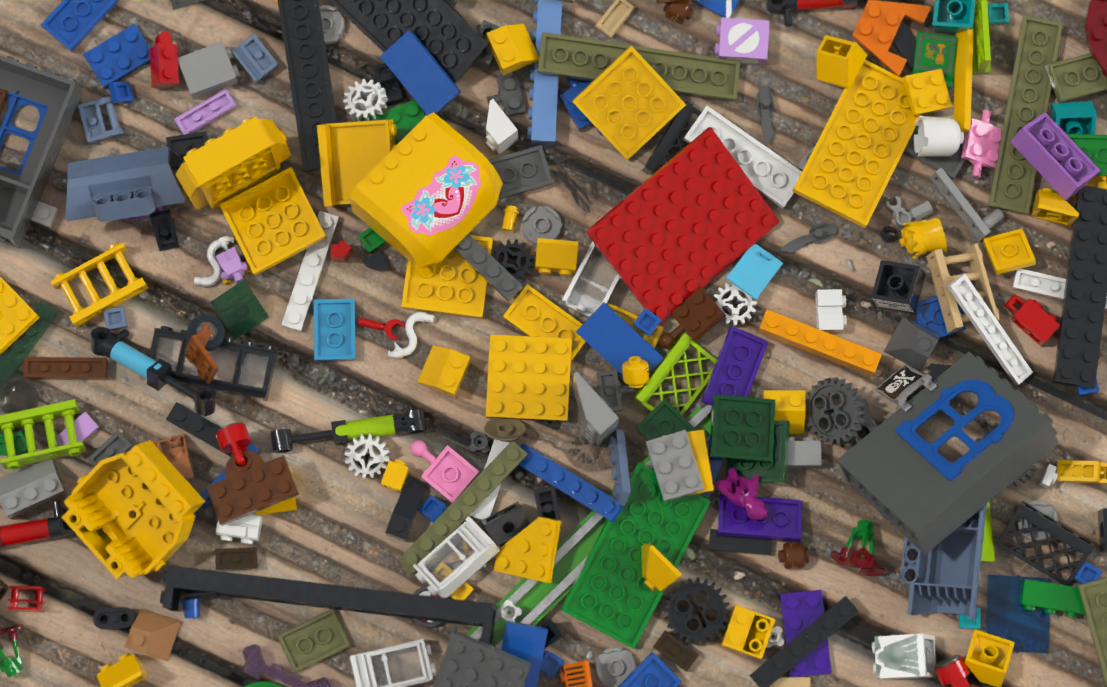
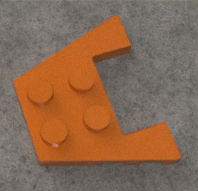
[852,0,931,77]

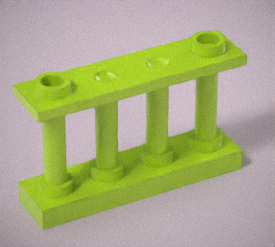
[0,399,87,470]

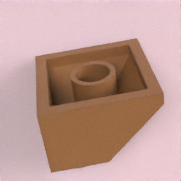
[125,609,181,661]

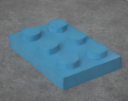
[314,298,356,361]

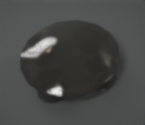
[0,377,39,414]

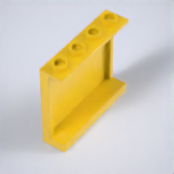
[317,119,397,207]

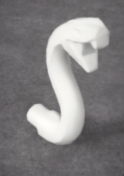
[194,236,234,287]
[388,312,435,359]

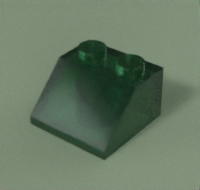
[210,280,269,340]

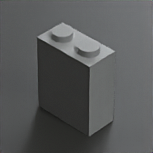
[178,41,240,100]

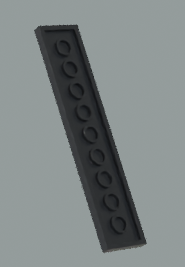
[277,0,338,172]
[1053,185,1107,389]

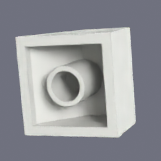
[485,99,518,154]

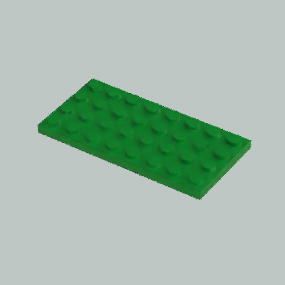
[560,462,711,649]

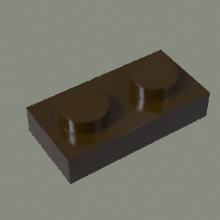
[215,547,258,571]
[652,630,699,672]

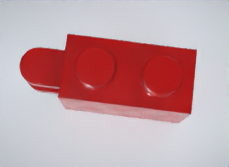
[150,31,179,89]
[1004,294,1060,347]

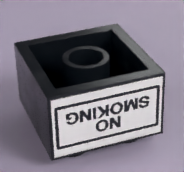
[871,260,925,313]

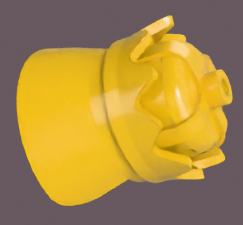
[899,218,947,259]

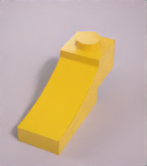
[1056,460,1107,486]

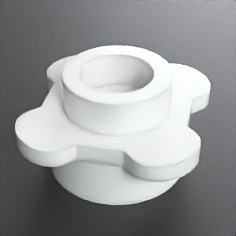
[497,600,522,622]
[766,626,784,648]

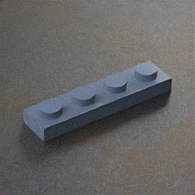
[609,429,631,506]

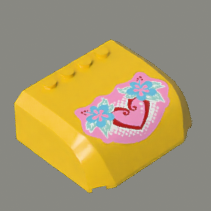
[349,112,503,270]

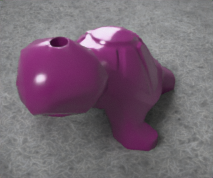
[714,468,768,520]

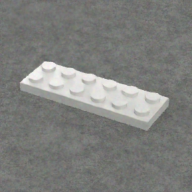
[683,106,802,208]

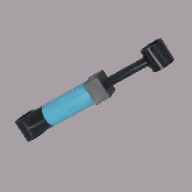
[91,327,216,416]

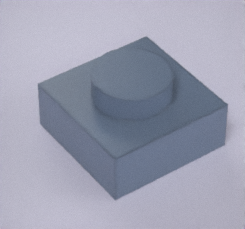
[103,306,128,331]

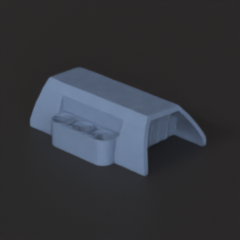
[66,147,185,222]
[901,504,987,620]

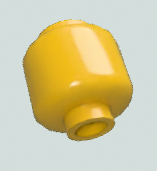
[622,356,650,388]

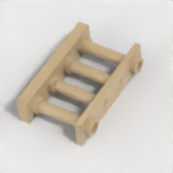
[926,243,1000,333]

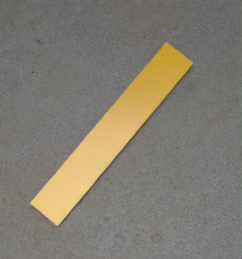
[953,24,974,133]

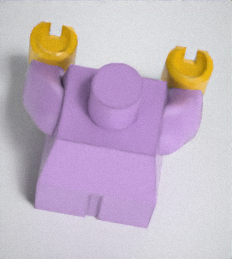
[216,247,252,286]

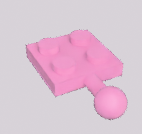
[410,440,479,503]

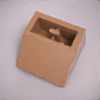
[152,434,194,479]

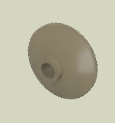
[484,418,526,442]

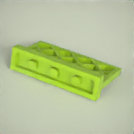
[972,0,991,75]
[632,333,717,416]

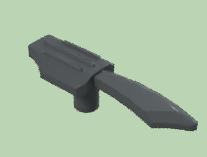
[756,86,775,144]
[780,223,837,253]

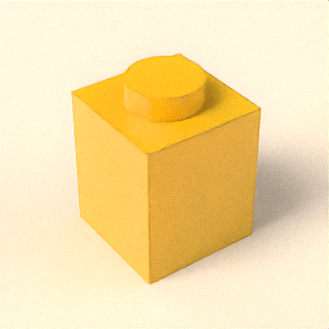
[381,459,409,493]

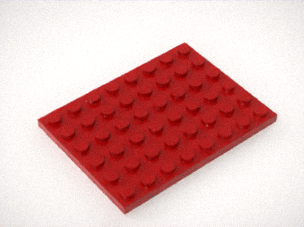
[585,127,780,326]

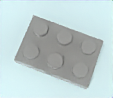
[646,430,704,502]

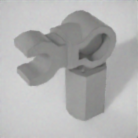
[885,196,933,229]

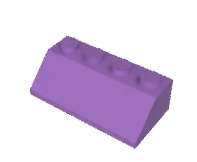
[1011,112,1101,201]

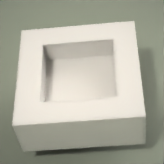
[31,201,59,228]
[1038,464,1058,489]

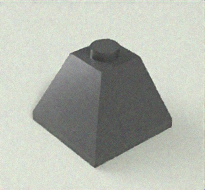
[884,316,940,371]

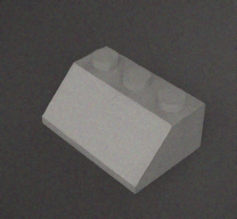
[0,459,68,519]

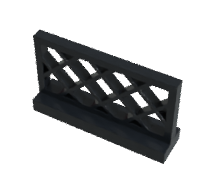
[642,100,702,175]
[996,501,1094,586]

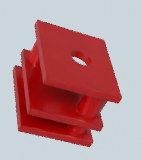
[8,585,46,613]

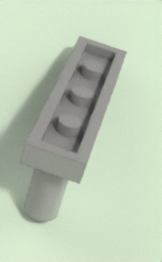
[930,167,1004,242]

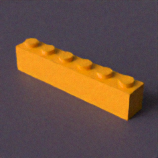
[757,309,882,377]

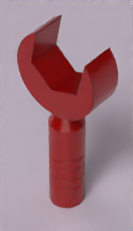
[358,317,405,341]

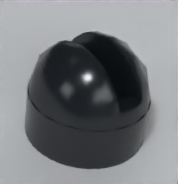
[880,226,897,243]

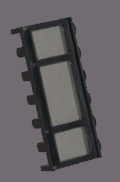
[149,326,277,401]

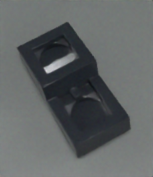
[372,63,404,107]

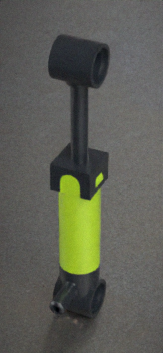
[270,409,426,453]

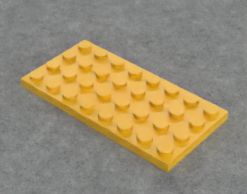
[792,60,921,228]

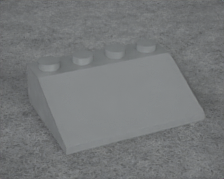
[572,372,619,447]

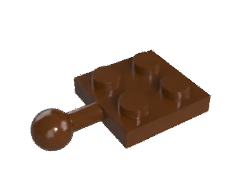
[659,286,726,349]

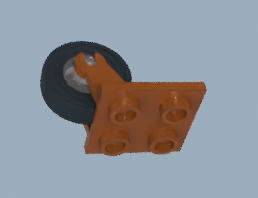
[185,315,225,384]

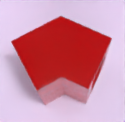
[331,240,353,262]

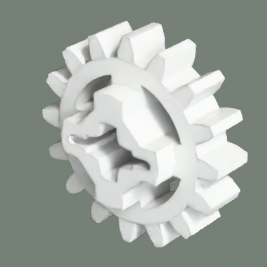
[343,79,388,121]
[713,283,757,327]
[345,433,389,478]

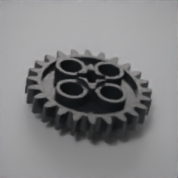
[663,577,731,646]

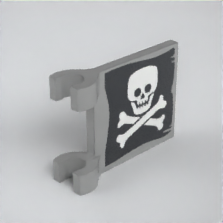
[875,364,937,412]

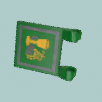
[912,31,957,90]

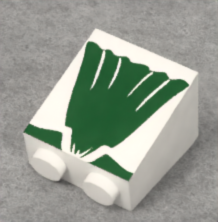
[872,634,937,679]

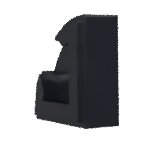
[362,250,390,271]

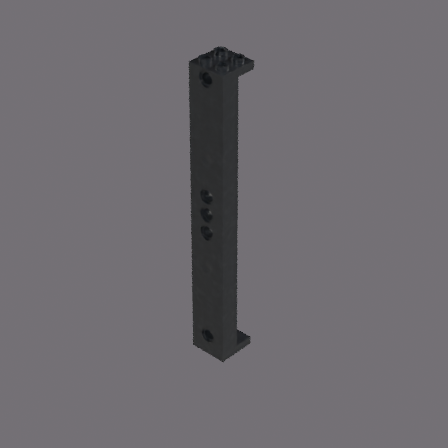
[160,565,497,646]

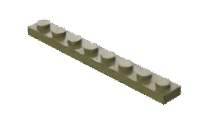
[398,440,528,575]

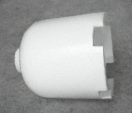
[913,116,964,157]

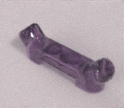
[241,644,330,687]

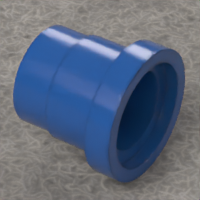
[180,598,202,618]

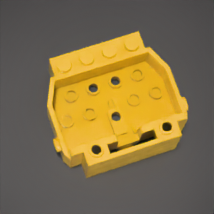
[176,117,291,210]
[62,440,205,579]

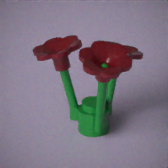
[830,520,885,576]
[0,624,24,677]

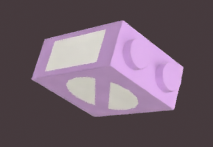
[714,17,769,65]

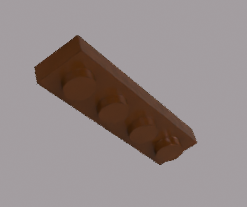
[23,357,108,379]

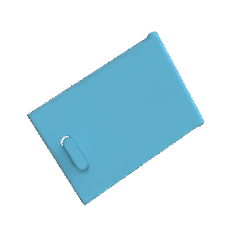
[725,244,783,300]

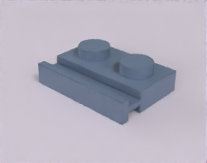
[231,34,279,83]

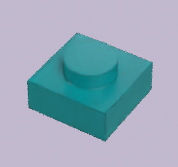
[988,3,1009,25]
[958,608,981,629]

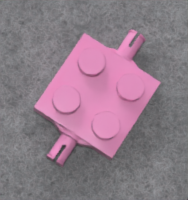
[961,110,1002,178]

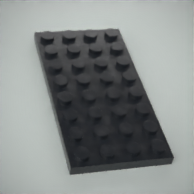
[329,0,490,84]

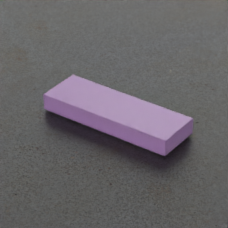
[174,89,237,135]

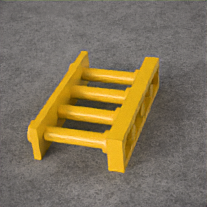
[50,243,149,328]

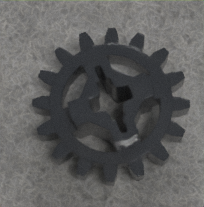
[491,239,534,281]

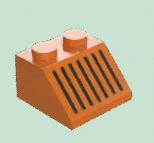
[560,660,592,687]

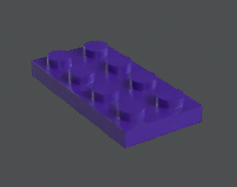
[701,326,768,406]
[717,494,802,542]
[780,590,832,677]

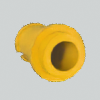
[501,205,519,232]

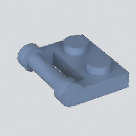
[78,96,124,144]

